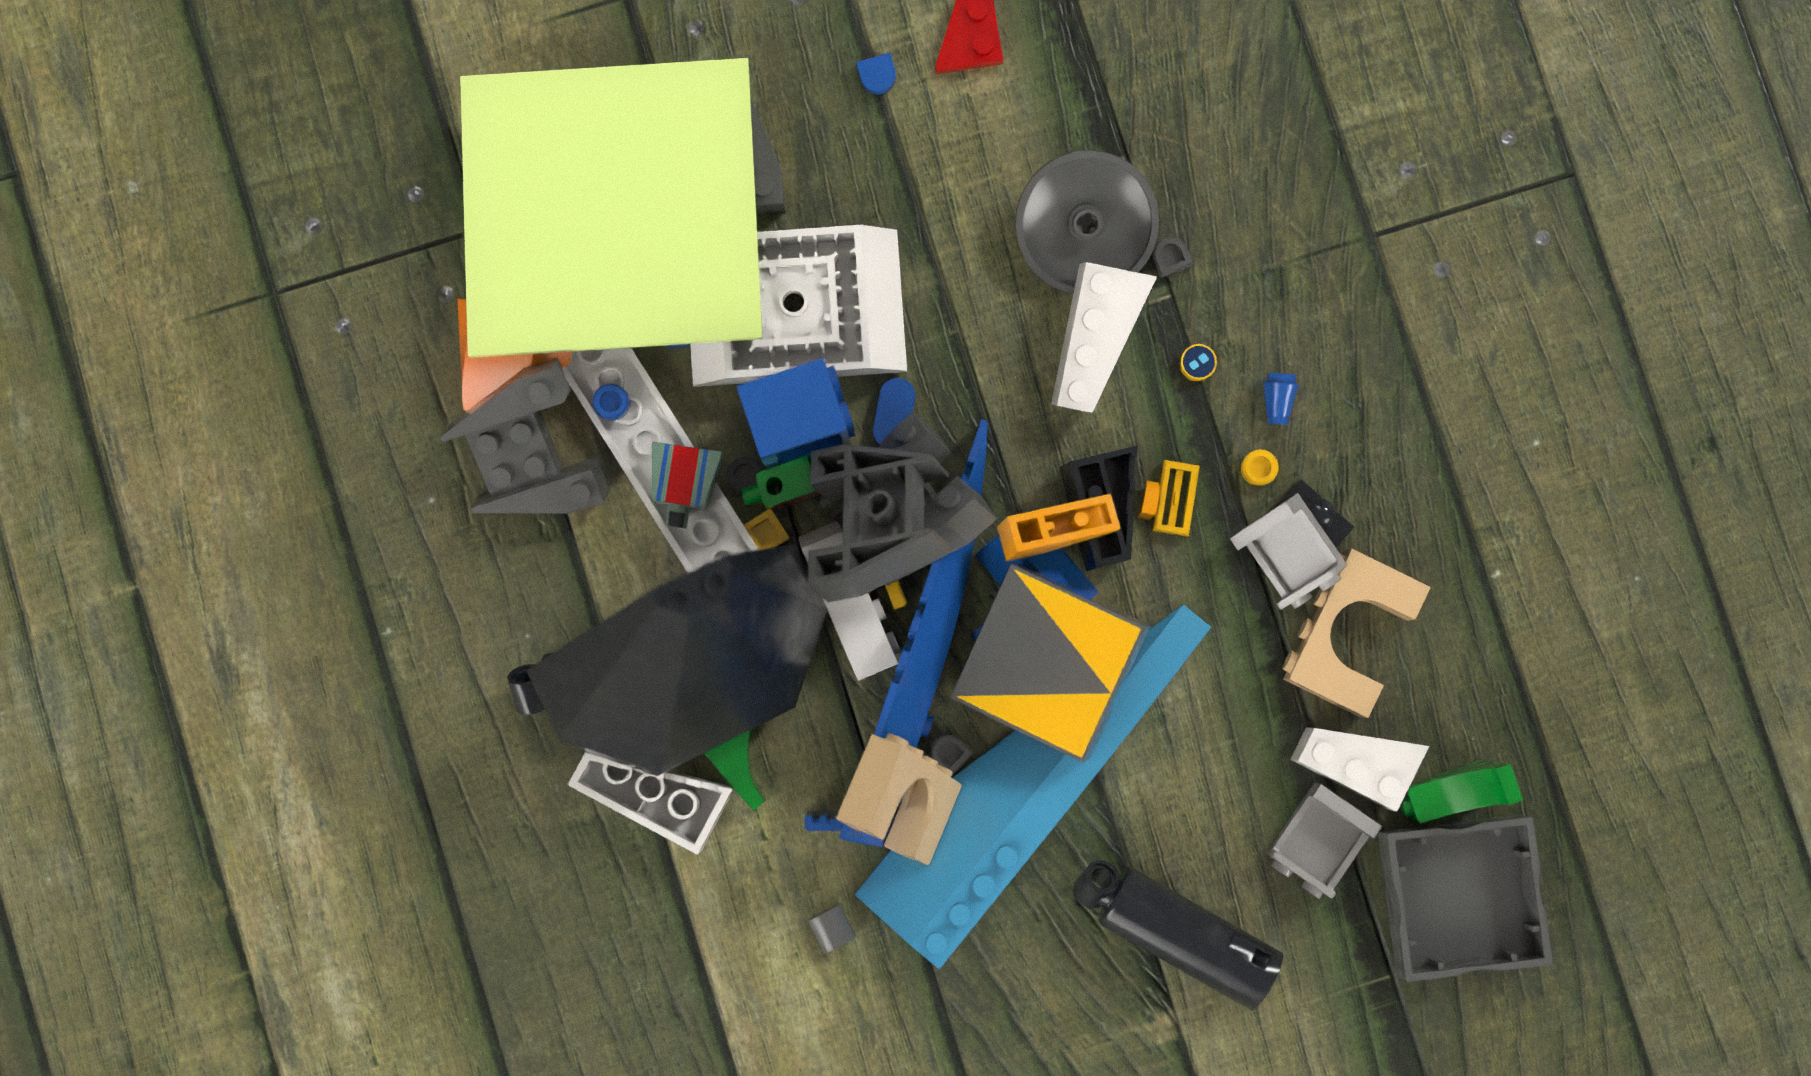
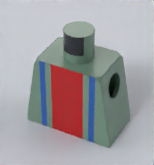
[652,441,724,529]

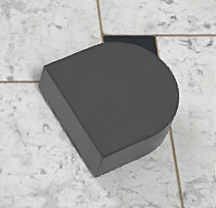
[1152,237,1194,279]
[930,735,974,775]

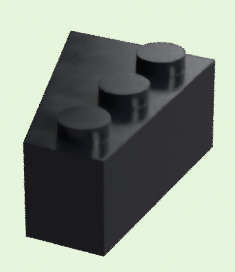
[1059,446,1138,572]

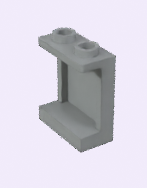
[1230,493,1347,610]
[1266,783,1382,899]

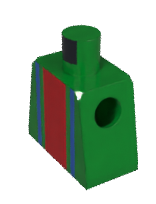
[741,455,822,510]

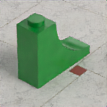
[704,728,767,811]
[1399,760,1523,824]

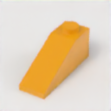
[997,494,1121,562]

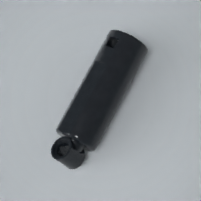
[1073,860,1283,1011]

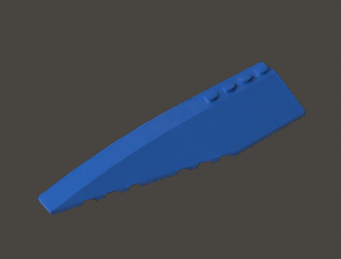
[839,419,988,847]

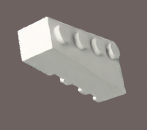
[1051,262,1157,413]
[798,521,900,681]
[568,752,735,854]

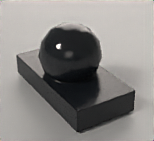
[1275,479,1355,547]

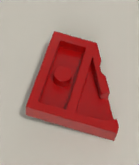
[935,0,1003,75]

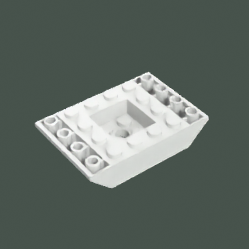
[690,225,907,387]

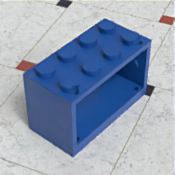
[737,358,856,469]

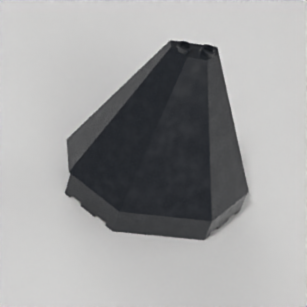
[527,544,828,776]

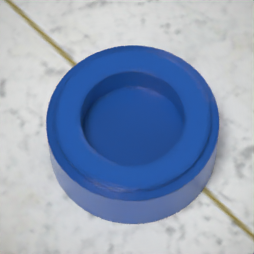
[592,384,630,421]

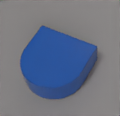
[856,52,896,95]

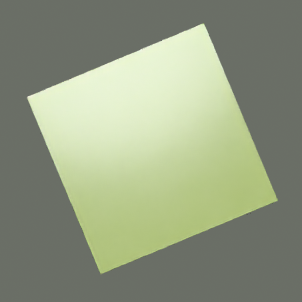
[460,58,763,358]

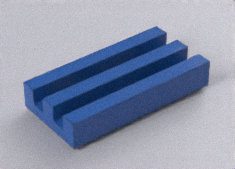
[805,811,844,831]

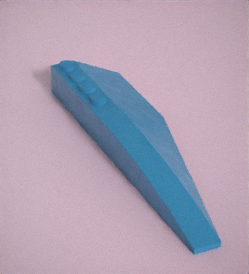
[855,604,1211,969]

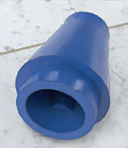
[1263,373,1299,425]

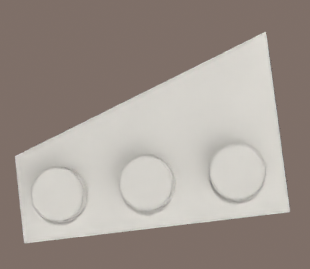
[1290,727,1429,812]

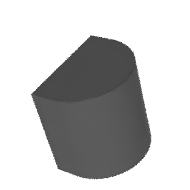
[807,903,856,953]

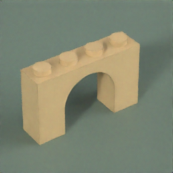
[1282,549,1431,718]
[836,733,962,866]

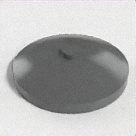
[1015,149,1159,294]

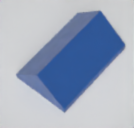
[975,510,1099,600]

